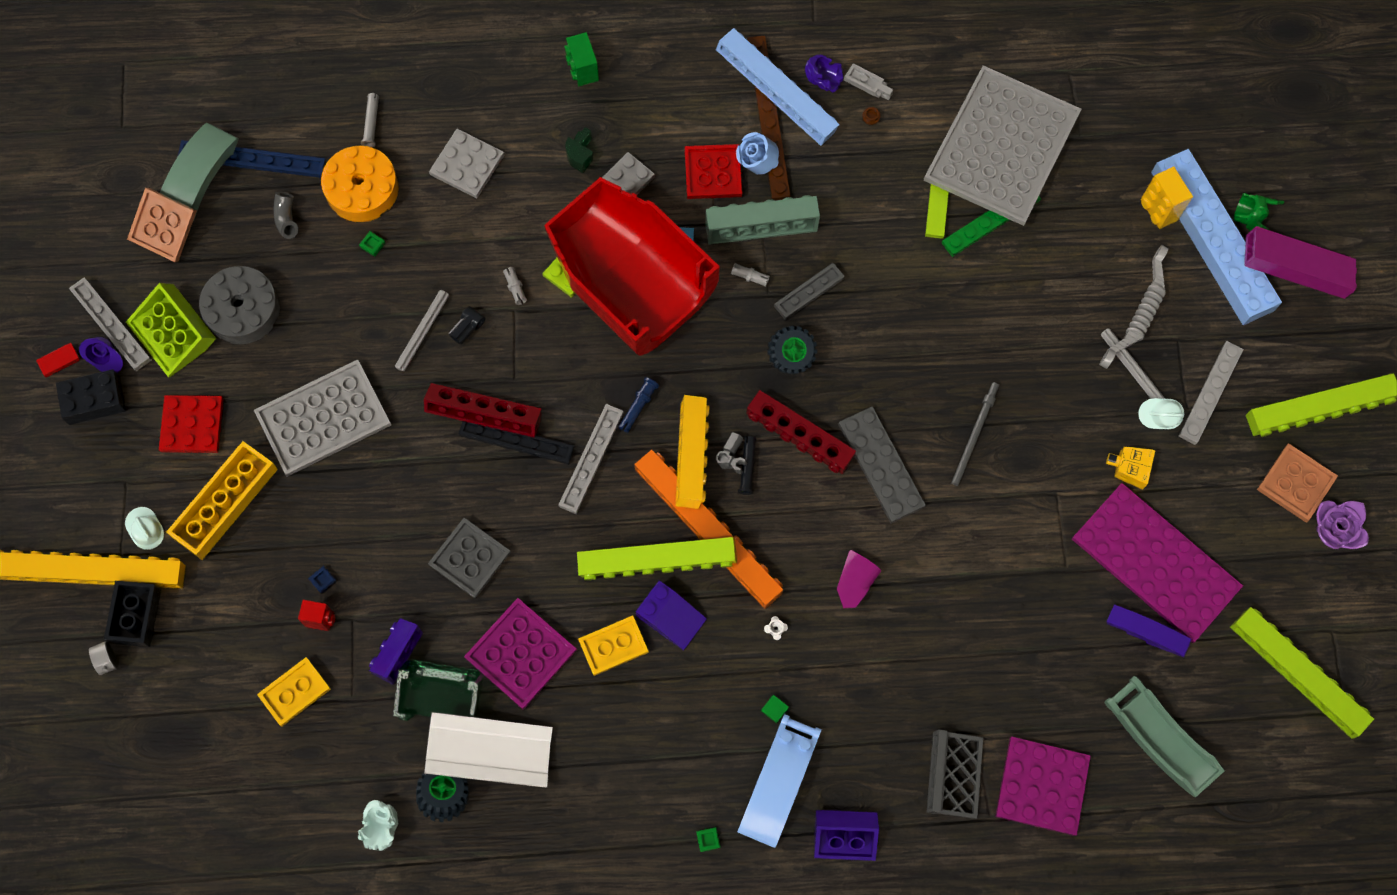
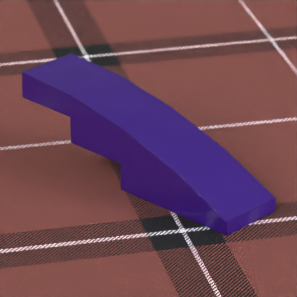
[1107,605,1192,657]

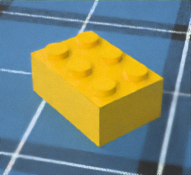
[1141,166,1193,229]

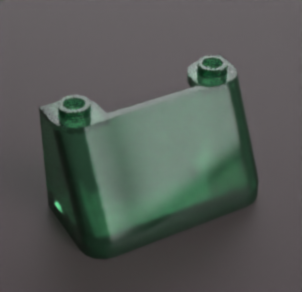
[393,660,484,721]

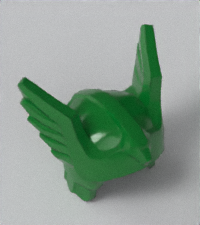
[1234,193,1284,231]

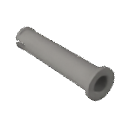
[361,93,379,147]

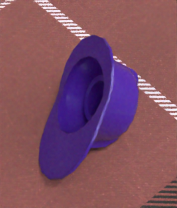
[79,337,123,373]

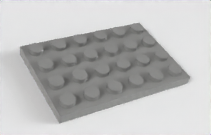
[254,360,391,477]

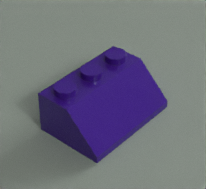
[369,618,423,685]
[814,810,879,861]

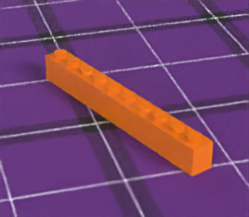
[634,450,783,609]

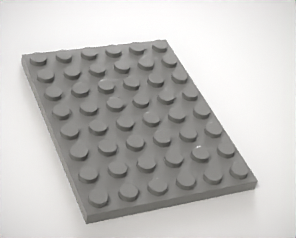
[924,66,1081,226]

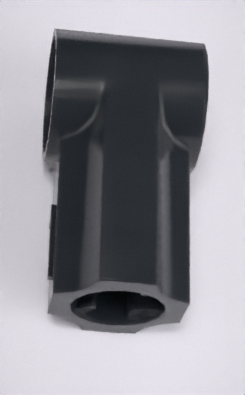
[448,306,486,345]

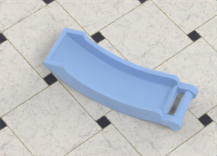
[738,714,822,848]

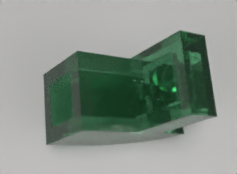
[565,127,593,173]

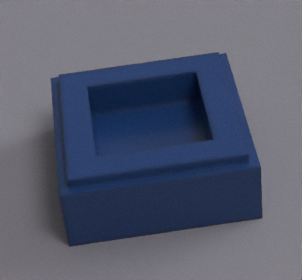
[308,566,337,594]

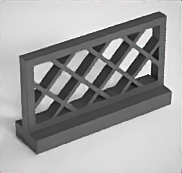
[926,730,983,819]

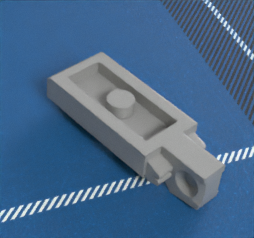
[844,64,893,100]

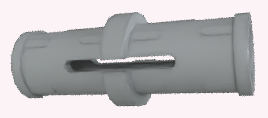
[731,263,770,287]
[503,267,527,305]

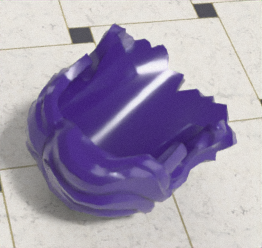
[805,54,844,93]

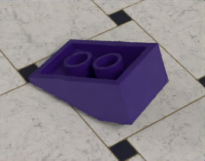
[636,581,707,651]

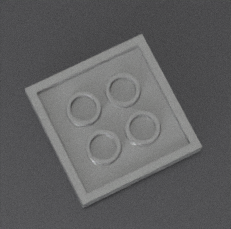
[429,129,504,199]

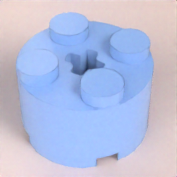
[736,132,779,174]

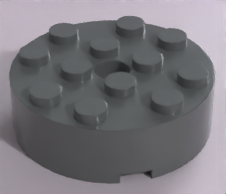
[199,266,280,344]

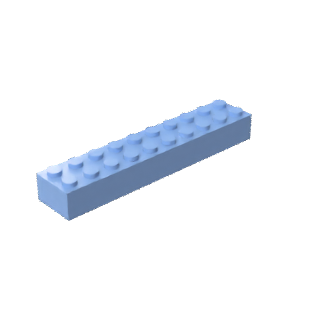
[1151,149,1282,325]

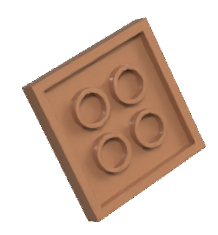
[127,188,197,262]
[1257,443,1338,523]

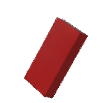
[36,343,81,378]

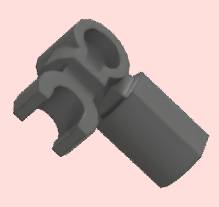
[716,432,747,474]

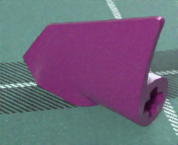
[837,550,881,608]

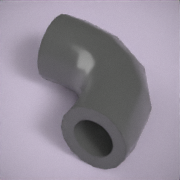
[273,192,298,239]

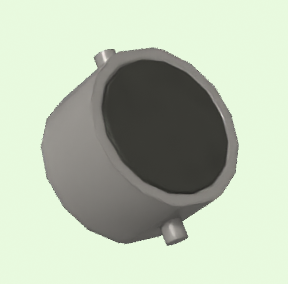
[89,641,118,675]

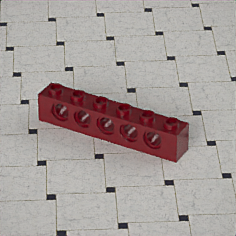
[424,383,542,438]
[746,390,856,474]

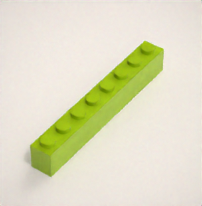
[1246,373,1397,437]
[577,537,737,580]
[1230,607,1374,739]

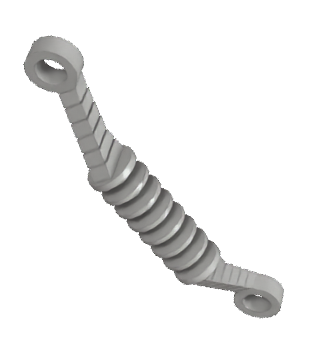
[1099,245,1168,369]

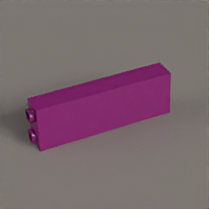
[1244,226,1357,299]

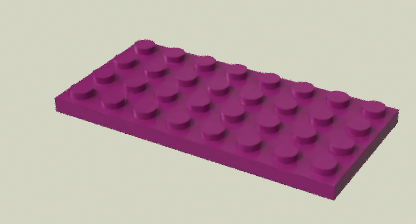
[1072,483,1243,643]

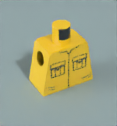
[1106,447,1155,489]

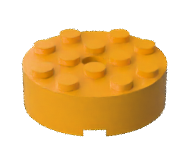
[321,146,399,222]

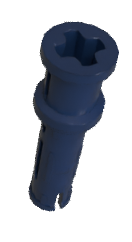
[618,377,659,433]

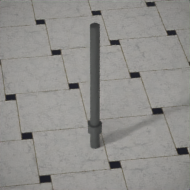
[951,382,999,486]

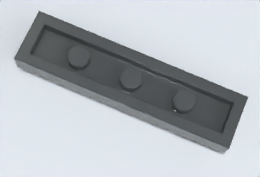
[774,263,845,320]

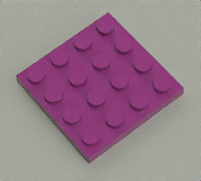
[464,598,577,710]
[995,737,1090,836]

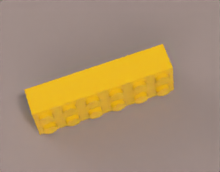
[166,441,278,560]

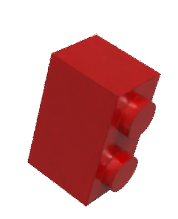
[298,600,335,631]

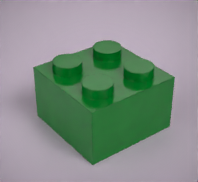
[564,32,599,87]

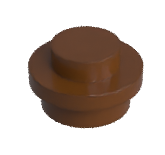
[862,107,880,125]

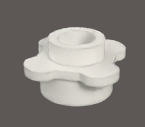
[764,616,788,640]

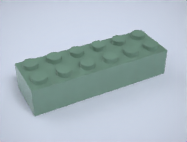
[705,195,820,245]

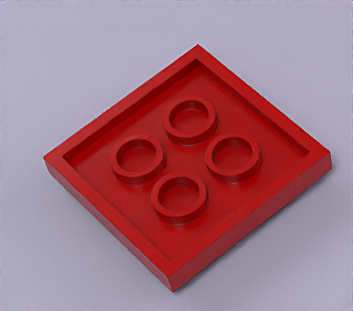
[685,144,742,199]
[159,395,223,453]

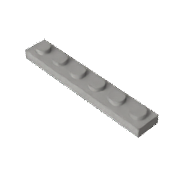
[69,277,151,371]
[1178,341,1244,445]
[558,404,624,514]

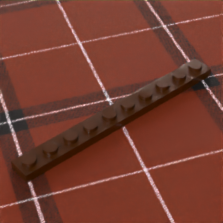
[747,36,790,201]

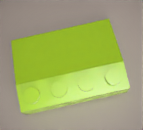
[126,283,216,377]

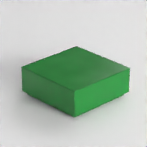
[359,231,386,257]
[761,695,789,724]
[696,827,720,852]

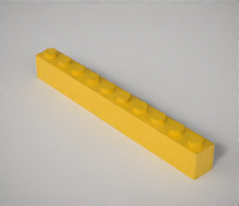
[0,550,186,588]

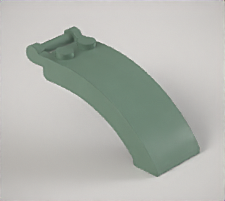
[160,123,239,221]
[1105,676,1224,797]

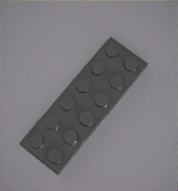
[838,407,926,523]

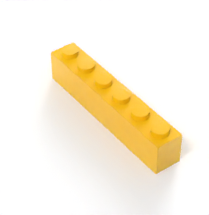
[675,395,709,509]

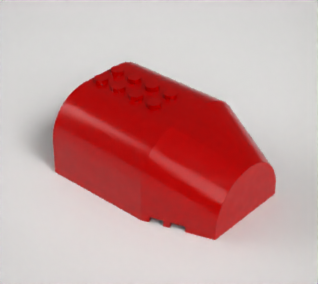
[544,177,720,356]

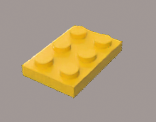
[578,616,649,676]
[257,657,331,727]

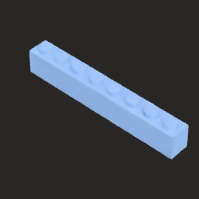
[716,28,839,146]

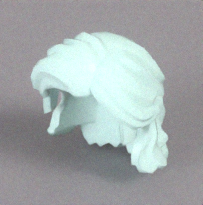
[358,800,398,851]

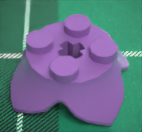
[1316,501,1369,549]

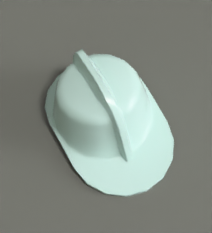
[1138,398,1184,429]
[125,507,164,550]

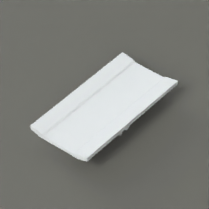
[424,712,552,788]

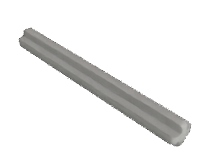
[395,290,449,372]
[1101,328,1165,399]

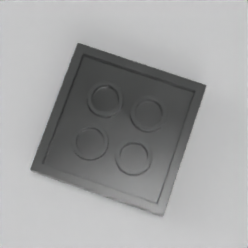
[428,518,511,599]

